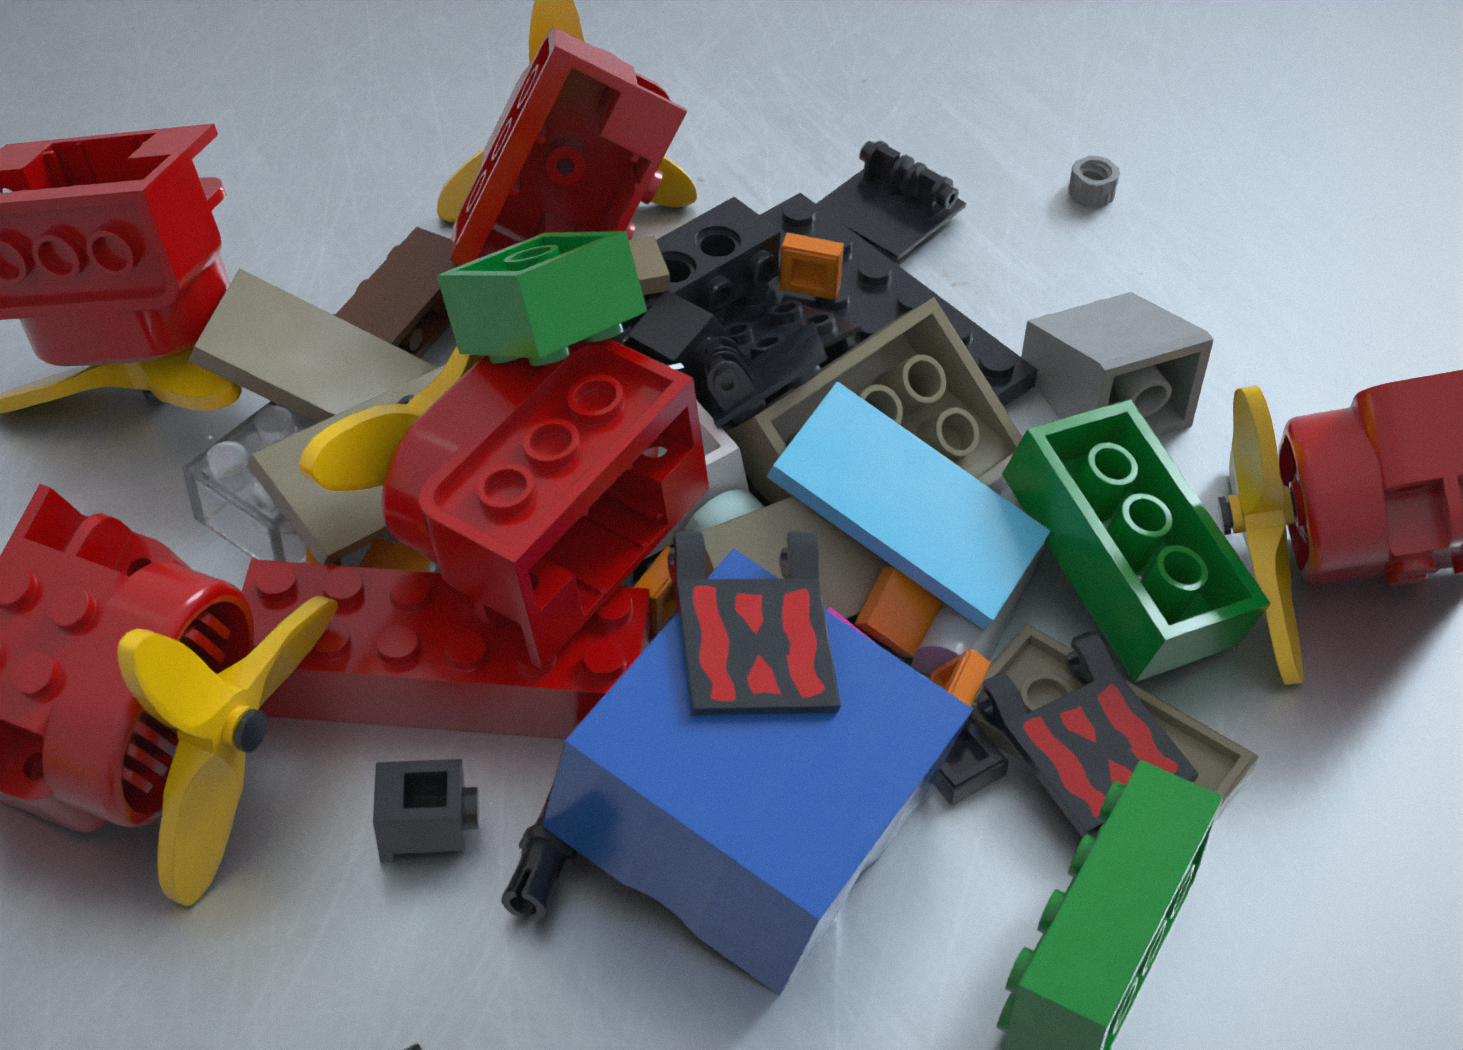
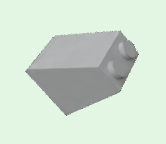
[1021,292,1214,437]

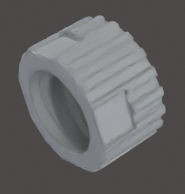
[1068,156,1120,207]

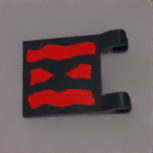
[667,530,841,716]
[977,631,1199,838]

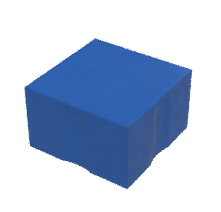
[542,548,973,996]

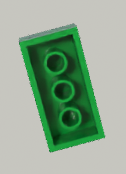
[1002,399,1271,682]
[997,759,1223,1050]

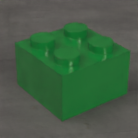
[437,231,647,366]

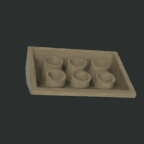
[726,297,1022,504]

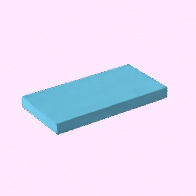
[766,381,1051,631]

